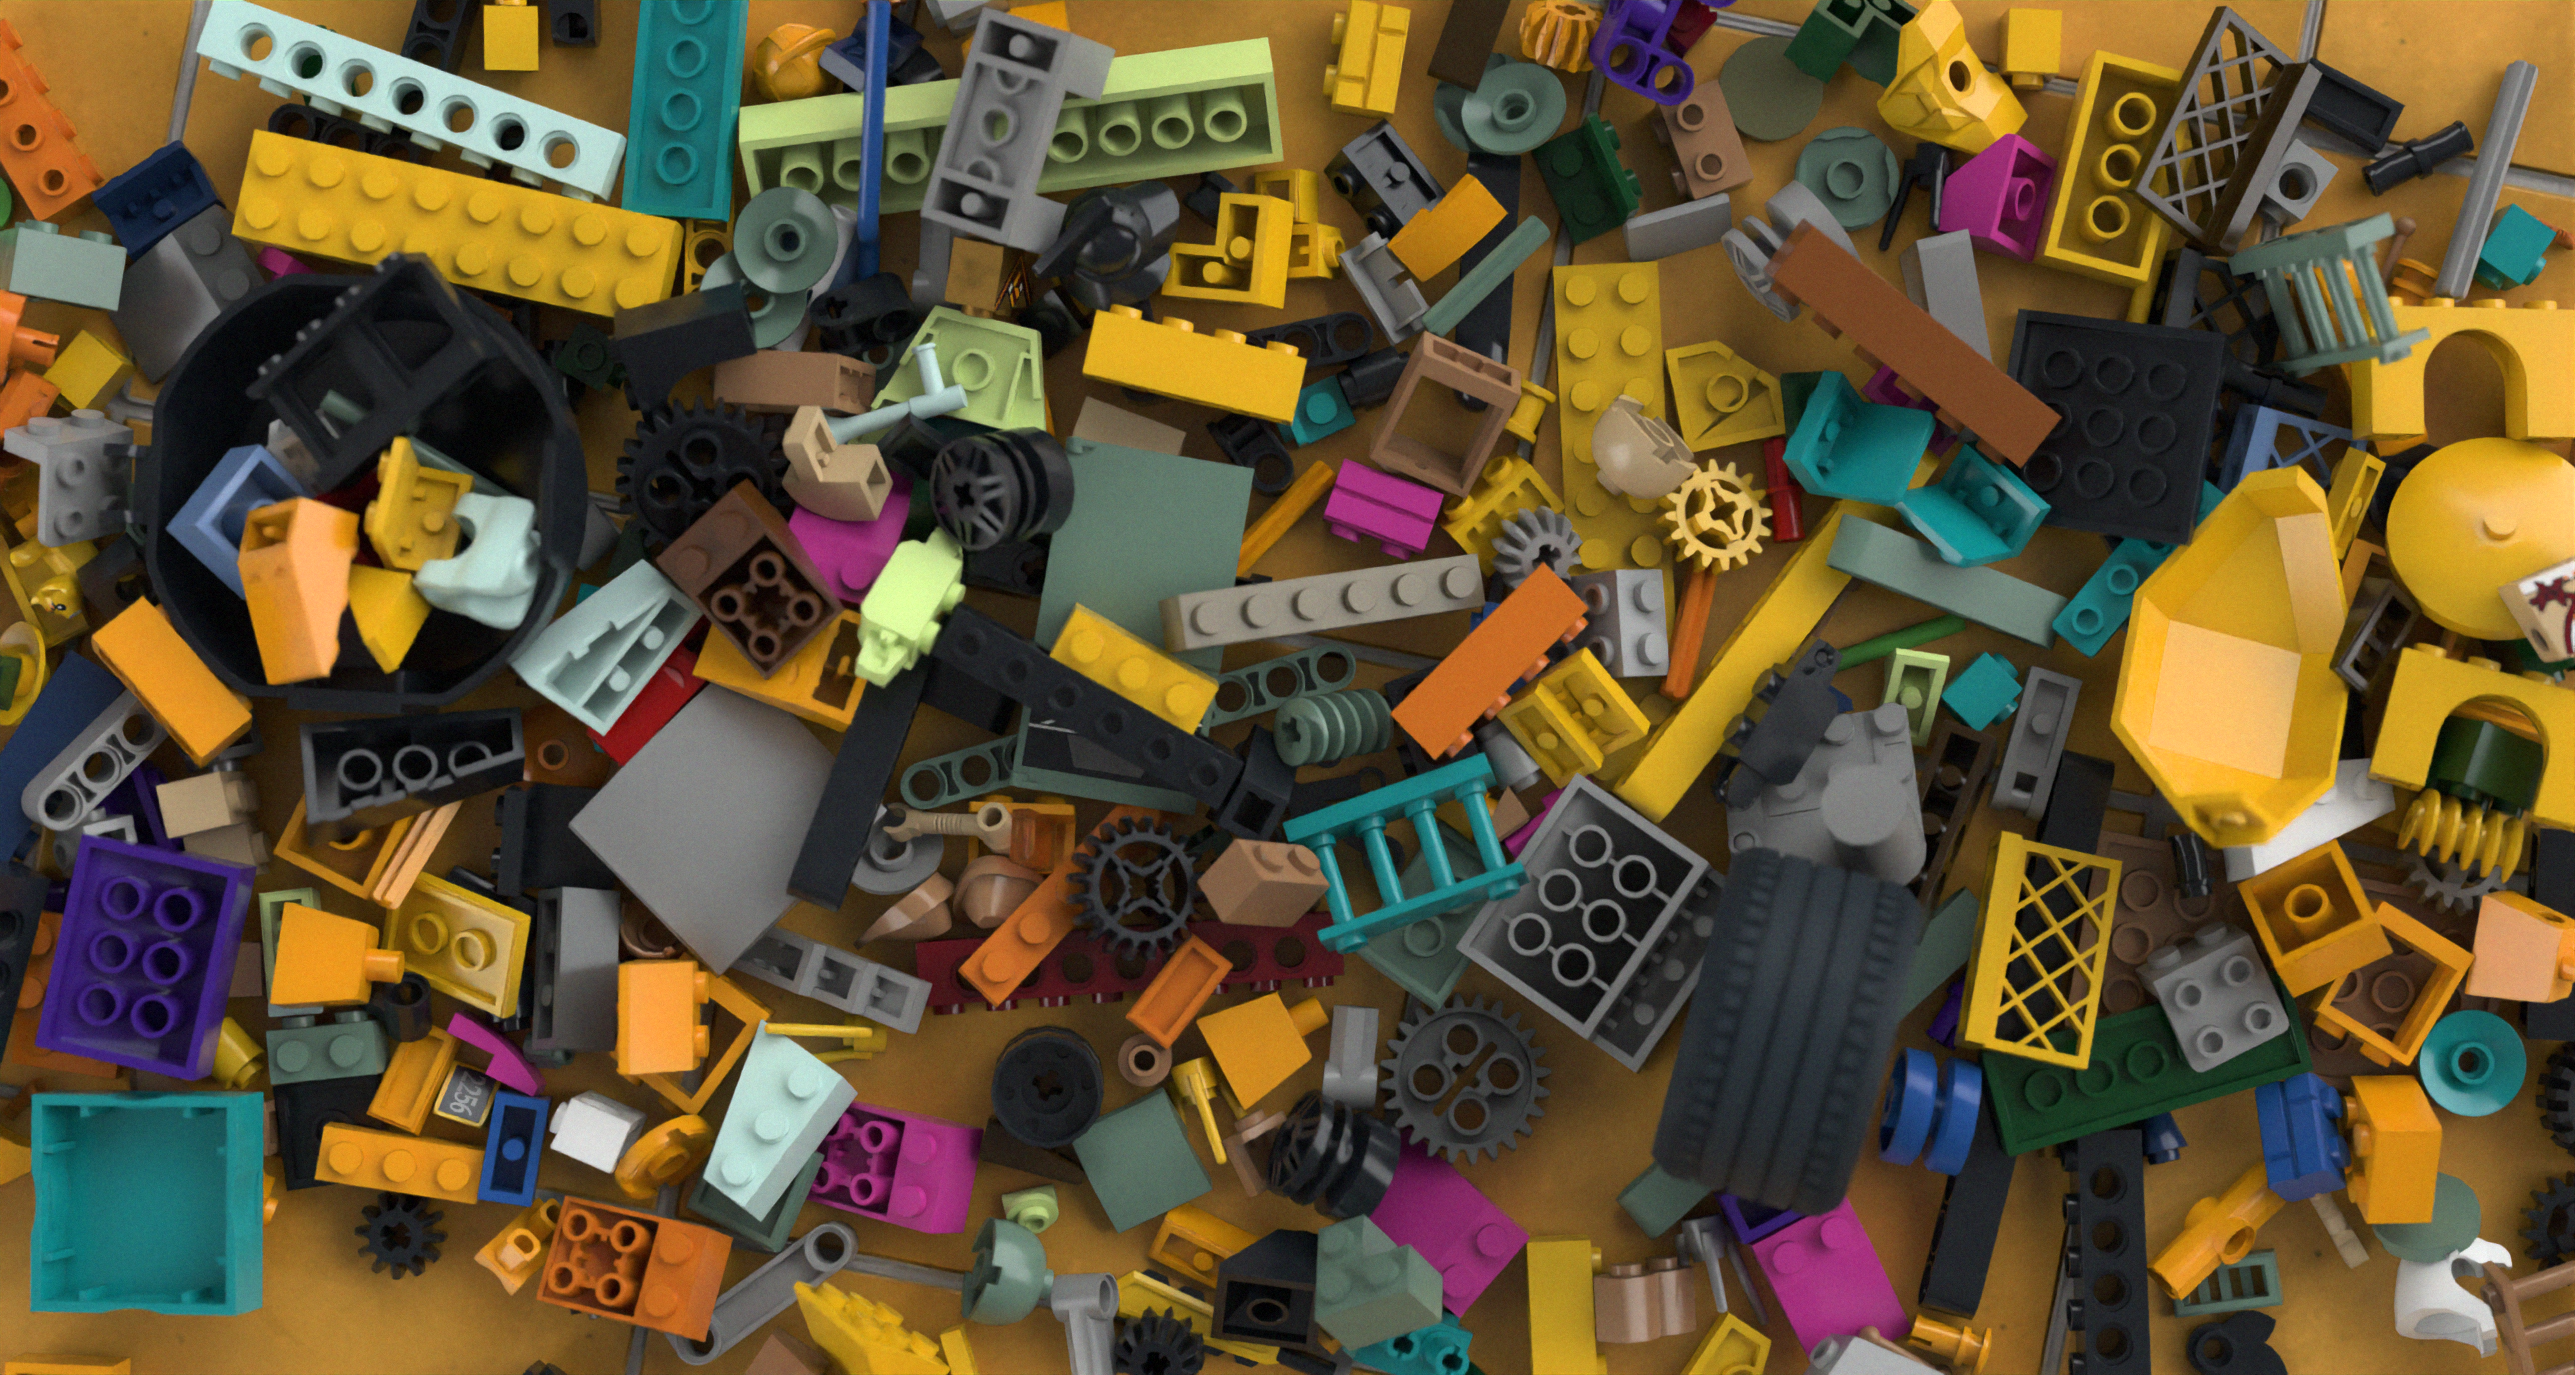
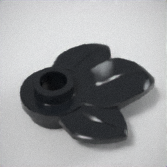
[2186,1310,2288,1375]

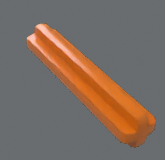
[1659,557,1718,702]

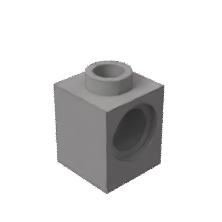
[2256,138,2339,227]

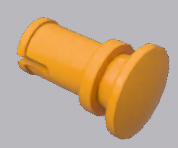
[2391,258,2440,306]
[1907,1313,1992,1375]

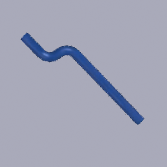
[857,0,890,282]

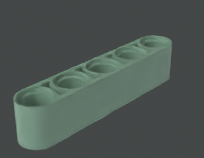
[1825,514,2070,650]

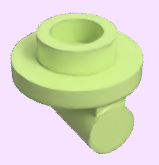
[1002,1183,1059,1234]

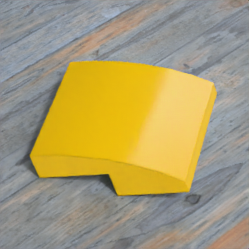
[1496,647,1651,789]

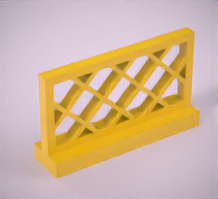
[1953,831,2123,1071]

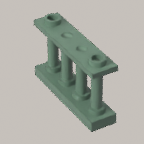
[2227,212,2430,379]

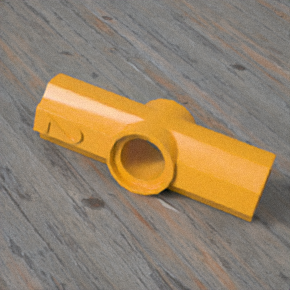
[2147,1161,2287,1301]

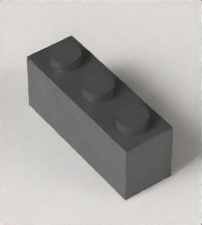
[532,887,624,1053]

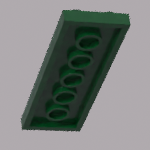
[1977,967,2314,1157]

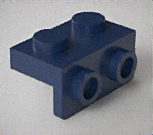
[91,140,227,262]

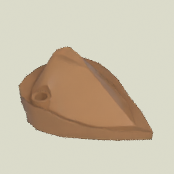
[952,855,1046,928]
[853,870,956,950]

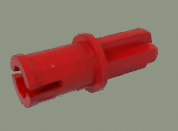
[1763,437,1807,544]

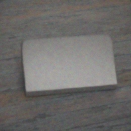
[1621,193,1732,263]

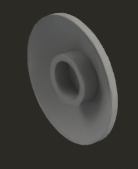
[851,803,944,895]

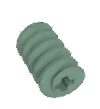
[1273,688,1394,766]

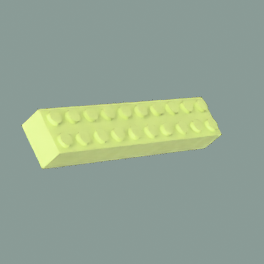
[739,37,1284,215]

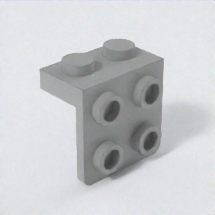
[4,409,134,548]
[1548,569,1669,679]
[2135,922,2289,1072]

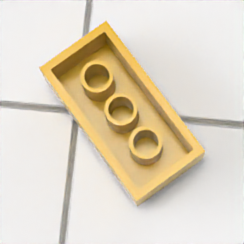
[2032,49,2188,289]

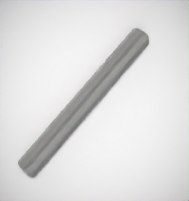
[2435,60,2539,303]

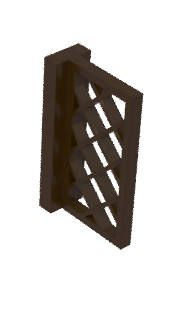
[2126,6,2322,257]

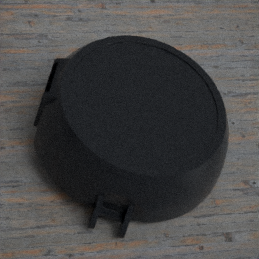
[100,273,588,715]

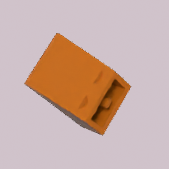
[536,1195,733,1342]

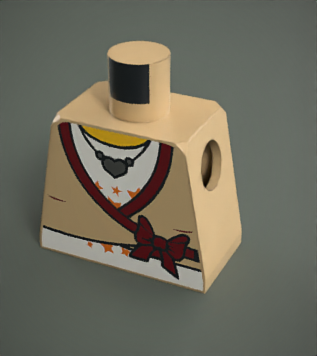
[2498,556,2575,662]

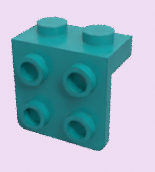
[1782,370,1937,506]
[1893,441,2051,568]

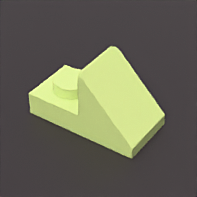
[1879,648,1950,747]

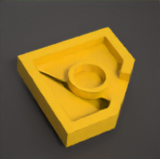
[1663,340,1790,453]

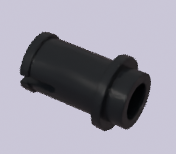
[2168,832,2216,899]

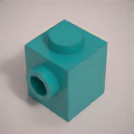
[2473,203,2557,291]
[1938,651,2023,731]

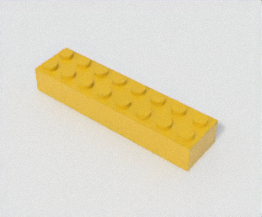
[231,129,685,322]

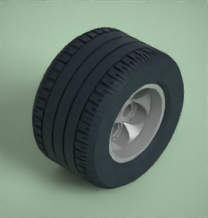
[1651,846,1922,1217]

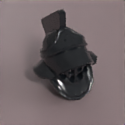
[1031,180,1180,311]

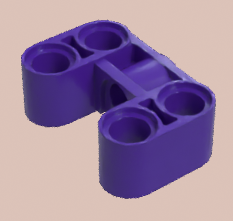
[1589,0,1736,106]

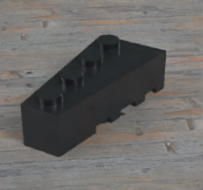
[300,707,525,848]

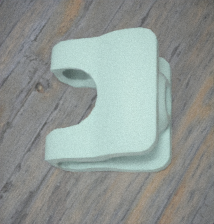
[413,493,548,629]

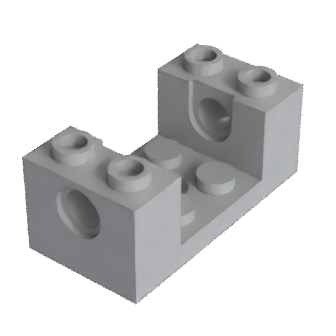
[920,7,1116,255]

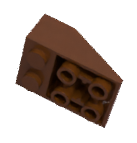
[655,478,845,680]

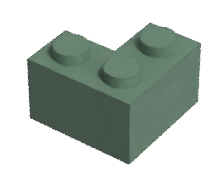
[0,220,127,312]
[1315,1214,1443,1351]

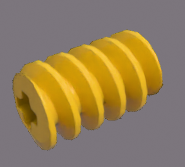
[2398,788,2524,884]

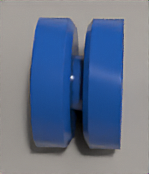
[1878,1046,1982,1176]

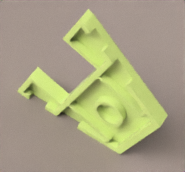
[848,305,1047,445]

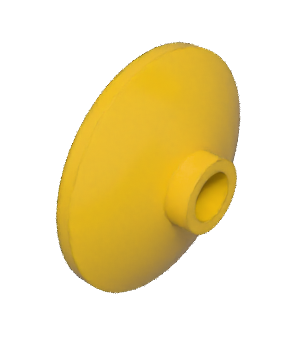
[0,621,50,727]

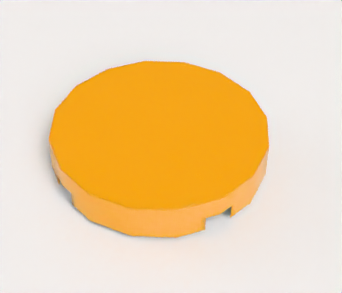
[614,1114,715,1200]

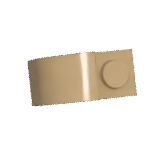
[782,406,893,521]

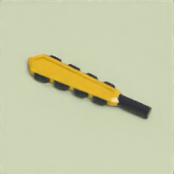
[1116,1268,1337,1375]

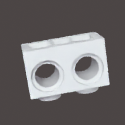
[549,1089,648,1173]

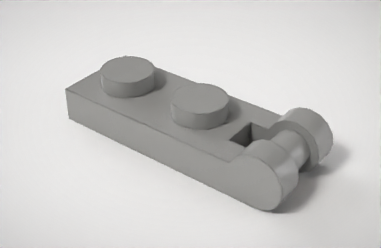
[1987,665,2083,822]

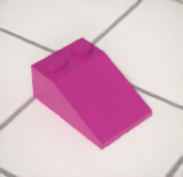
[789,444,920,614]
[1369,1127,1530,1318]
[1747,1197,1912,1364]

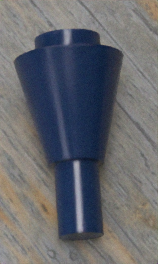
[2137,1111,2189,1166]

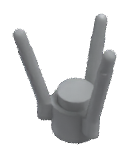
[1674,1213,1769,1326]

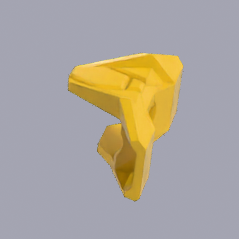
[1877,0,2029,156]

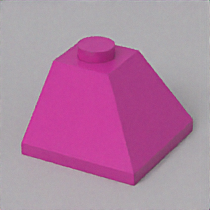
[1935,133,2058,264]

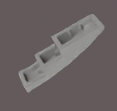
[730,925,933,1034]

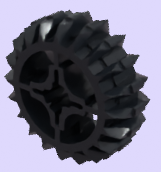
[1065,816,1208,961]

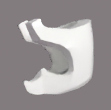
[2394,1237,2513,1358]

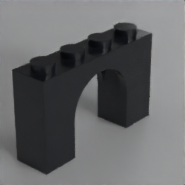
[607,281,791,491]

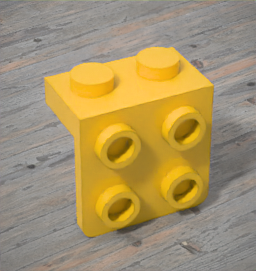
[365,437,476,577]

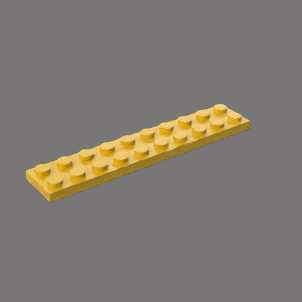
[1551,261,1679,791]

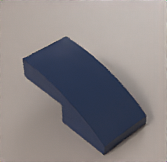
[818,13,925,93]

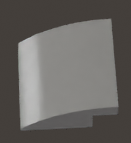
[568,682,888,979]
[1455,773,1727,1074]

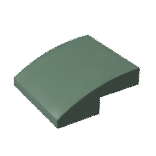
[1072,1087,1213,1234]

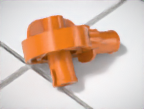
[0,289,60,385]

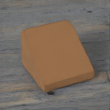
[1491,786,1534,847]

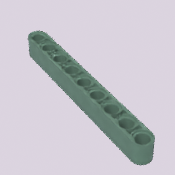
[900,643,1356,809]
[1616,886,1979,1240]

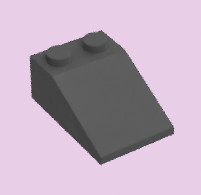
[107,204,272,385]

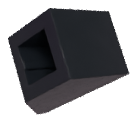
[1205,723,1298,842]

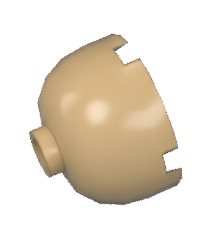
[1591,395,1697,499]

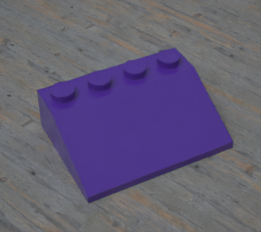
[35,834,257,1081]

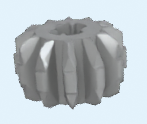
[1491,505,1583,589]

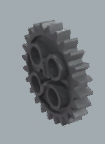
[1379,993,1551,1167]

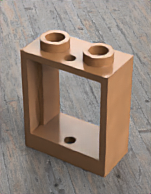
[1369,331,1521,499]
[709,350,877,417]

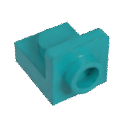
[1276,374,1356,450]

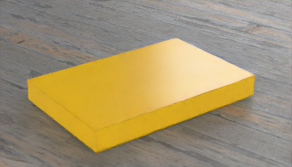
[380,871,531,1019]

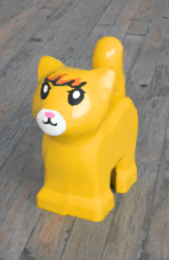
[10,536,103,619]

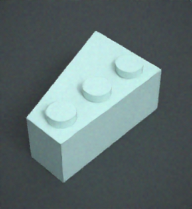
[511,559,703,736]
[703,1019,858,1222]

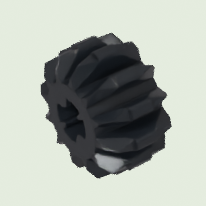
[355,1191,448,1280]
[1114,1306,1205,1375]

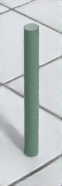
[319,389,519,498]

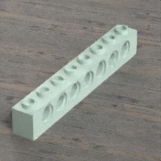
[195,0,628,203]

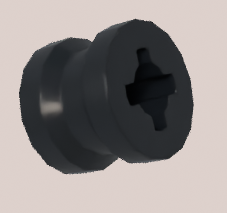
[1181,171,1244,230]

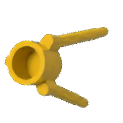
[764,995,888,1064]
[1166,1055,1248,1164]

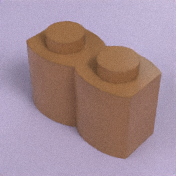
[1594,1255,1697,1344]

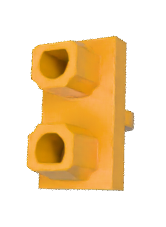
[474,1197,562,1296]

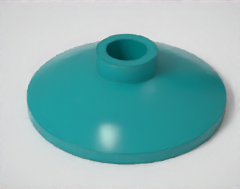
[2418,1009,2526,1117]

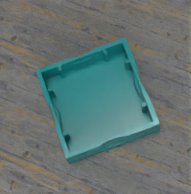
[30,1089,264,1316]

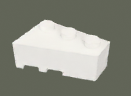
[2223,758,2395,883]

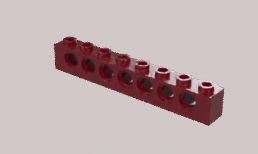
[915,910,1345,1015]

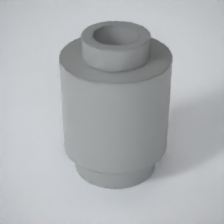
[1473,718,1542,794]

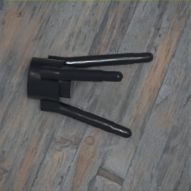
[1878,142,1962,251]

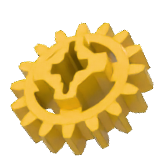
[1656,459,1773,576]

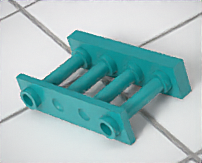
[1283,753,1531,954]

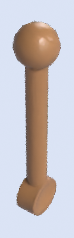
[2380,216,2416,289]
[1791,577,1862,657]
[1859,1325,1952,1375]

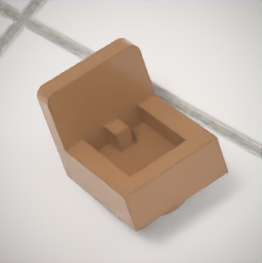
[1221,1108,1287,1198]

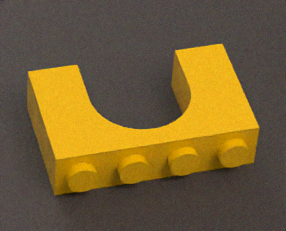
[2351,297,2575,444]
[2366,643,2575,833]

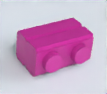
[1323,458,1444,562]

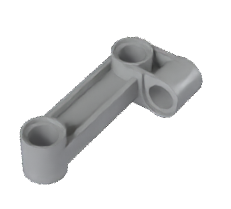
[663,1220,859,1365]

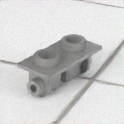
[1337,232,1431,346]

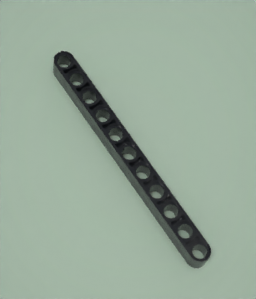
[1918,749,2115,1320]

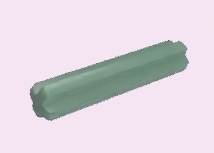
[1421,215,1550,338]

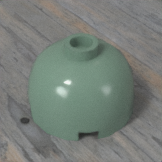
[961,1217,1054,1326]

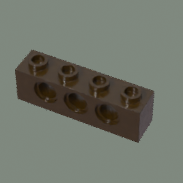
[1903,719,1998,946]

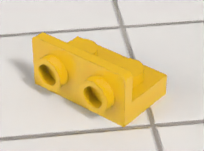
[1435,450,1566,578]

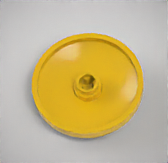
[2385,437,2575,640]

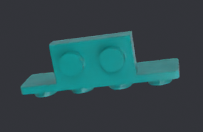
[2052,480,2227,659]

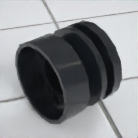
[929,427,1075,550]
[991,1024,1104,1149]
[1265,1089,1401,1223]

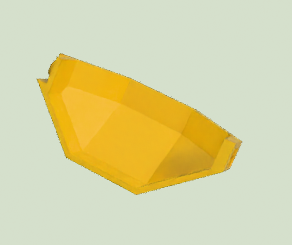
[2110,466,2354,848]

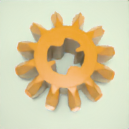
[1518,0,1604,73]

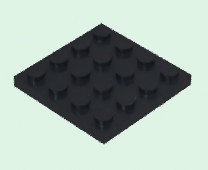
[2002,309,2231,547]

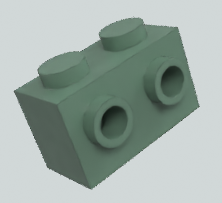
[266,1010,391,1085]

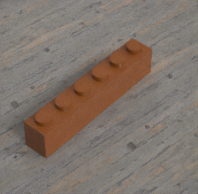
[1763,218,2062,468]

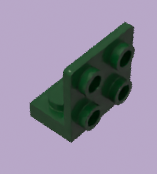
[1531,111,1643,247]

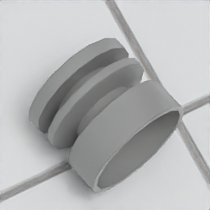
[1720,180,1861,324]

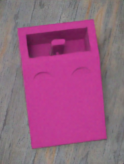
[806,1100,984,1234]

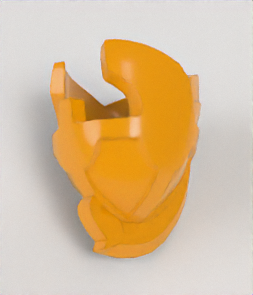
[752,23,840,103]

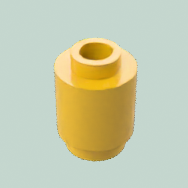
[211,1017,266,1090]

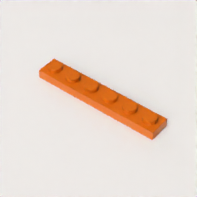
[958,803,1183,1008]

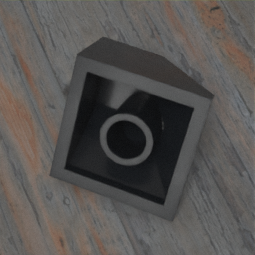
[1211,1229,1320,1352]

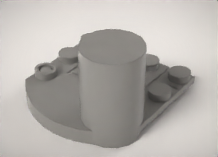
[1719,703,1927,886]

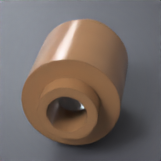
[1118,1030,1173,1087]

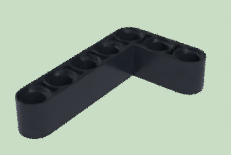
[268,0,481,167]
[1105,297,1373,406]

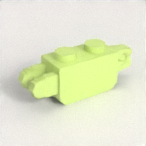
[855,525,966,687]

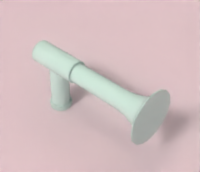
[822,343,968,445]

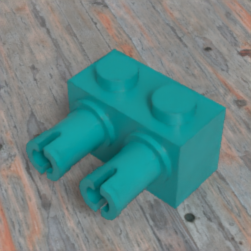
[1342,1307,1473,1375]

